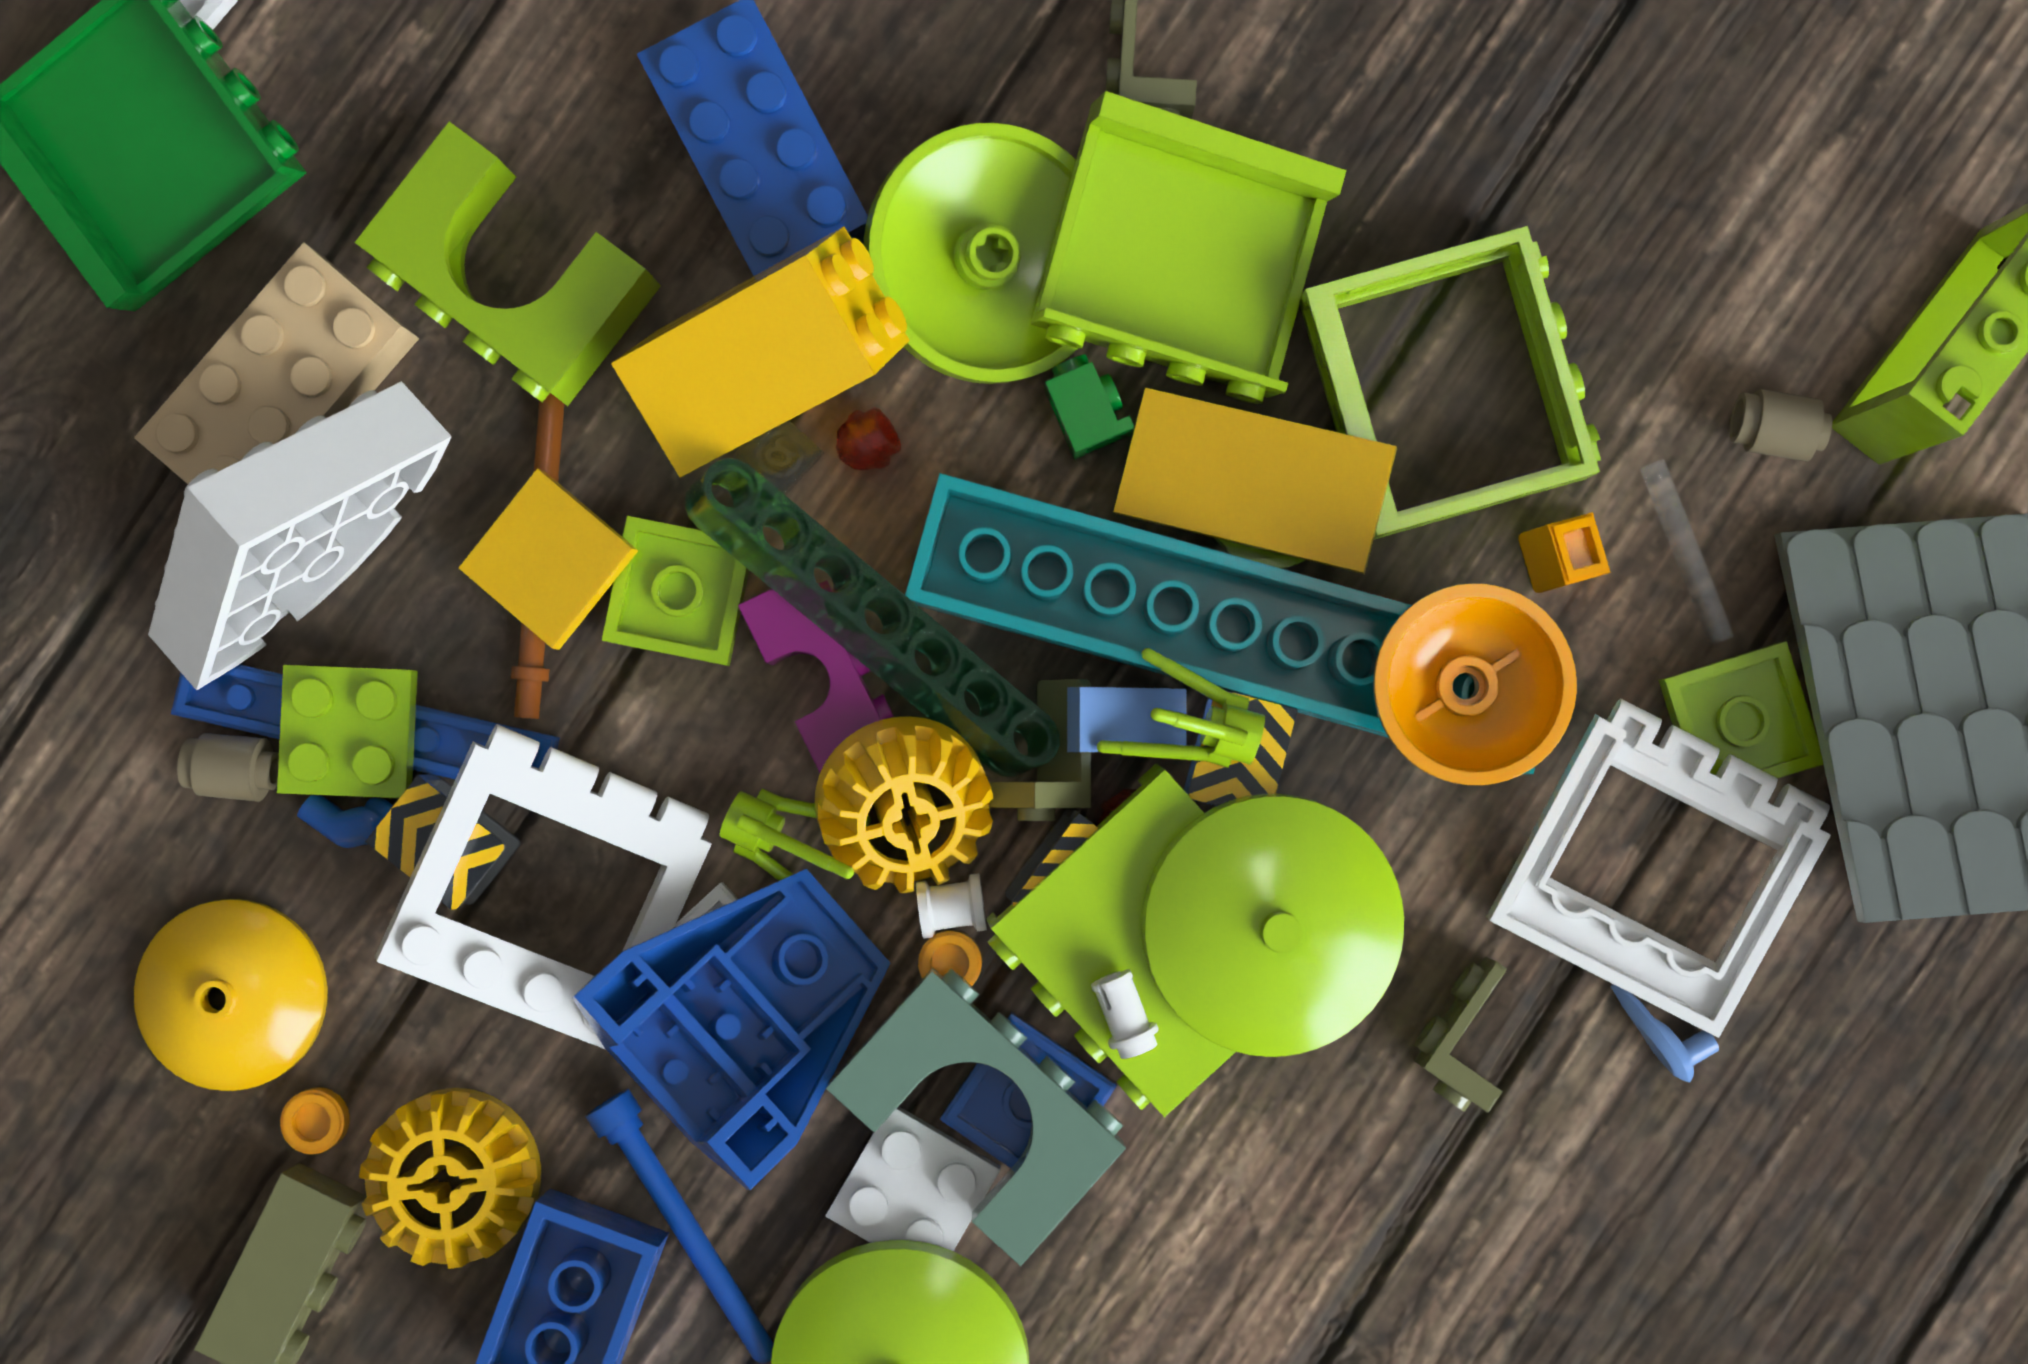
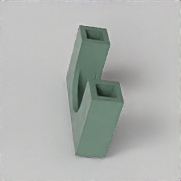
[826,968,1126,1266]

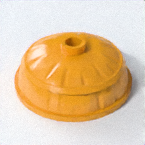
[1373,584,1577,785]

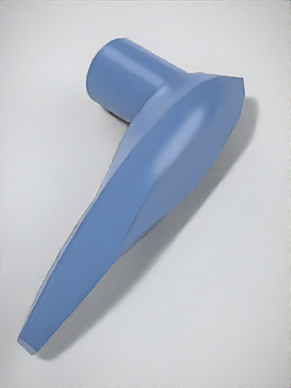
[1611,984,1719,1082]

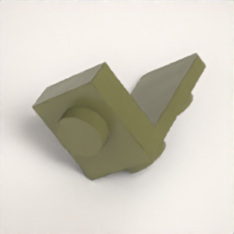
[1105,0,1197,119]
[990,679,1091,821]
[1414,957,1507,1113]

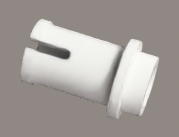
[1091,969,1159,1059]

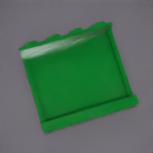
[0,0,307,312]

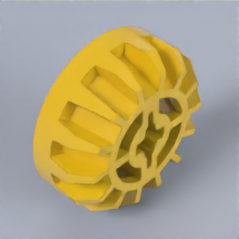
[815,716,993,893]
[359,1088,541,1269]

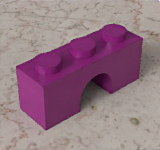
[738,571,895,773]

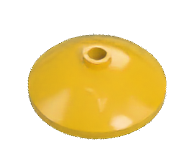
[134,899,328,1091]

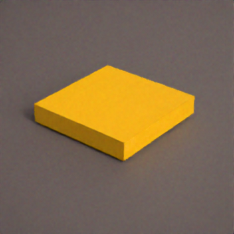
[459,469,639,650]

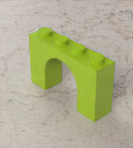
[355,121,661,406]

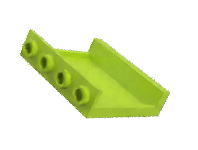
[1031,91,1347,404]
[986,764,1235,1118]

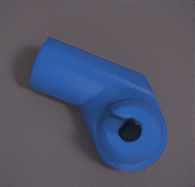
[297,795,393,848]

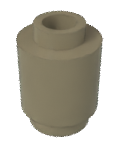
[1729,389,1832,462]
[177,733,279,802]

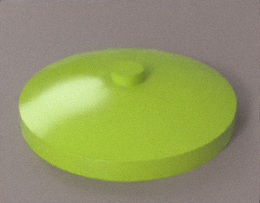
[863,123,1085,384]
[1141,794,1404,1057]
[771,1240,1029,1364]

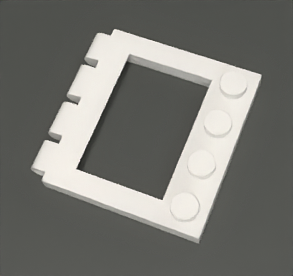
[1487,699,1831,1038]
[375,724,712,1049]

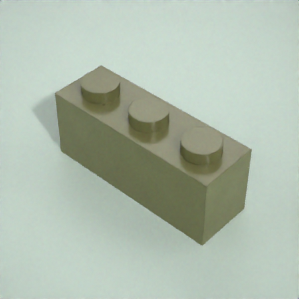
[194,1163,367,1364]

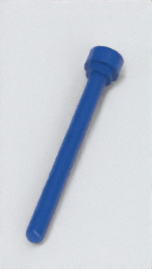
[585,1088,774,1364]

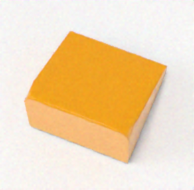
[1519,512,1611,593]

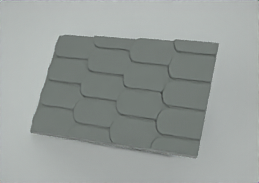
[1774,513,2028,923]

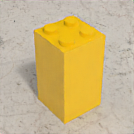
[611,226,910,477]

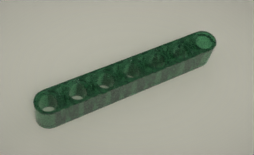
[685,458,1060,777]

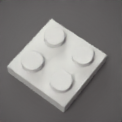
[826,1106,1001,1251]

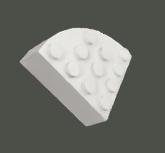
[148,381,452,690]

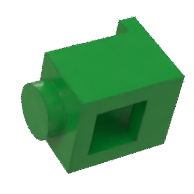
[1044,354,1134,460]

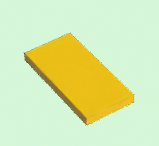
[1113,388,1397,574]

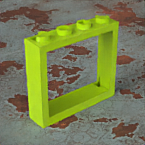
[1832,203,2028,465]
[1299,226,1601,540]

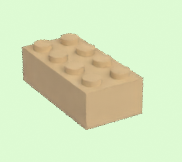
[134,242,419,484]

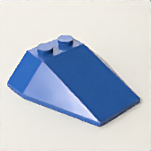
[572,869,891,1190]

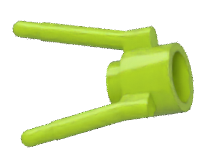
[1097,648,1265,768]
[719,788,871,881]

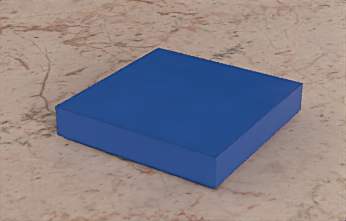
[940,1012,1117,1168]

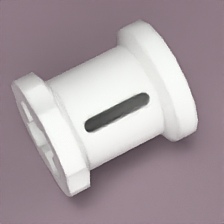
[916,873,987,939]

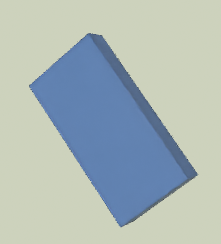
[1067,687,1186,752]

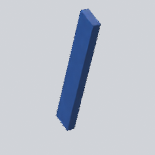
[171,664,560,779]

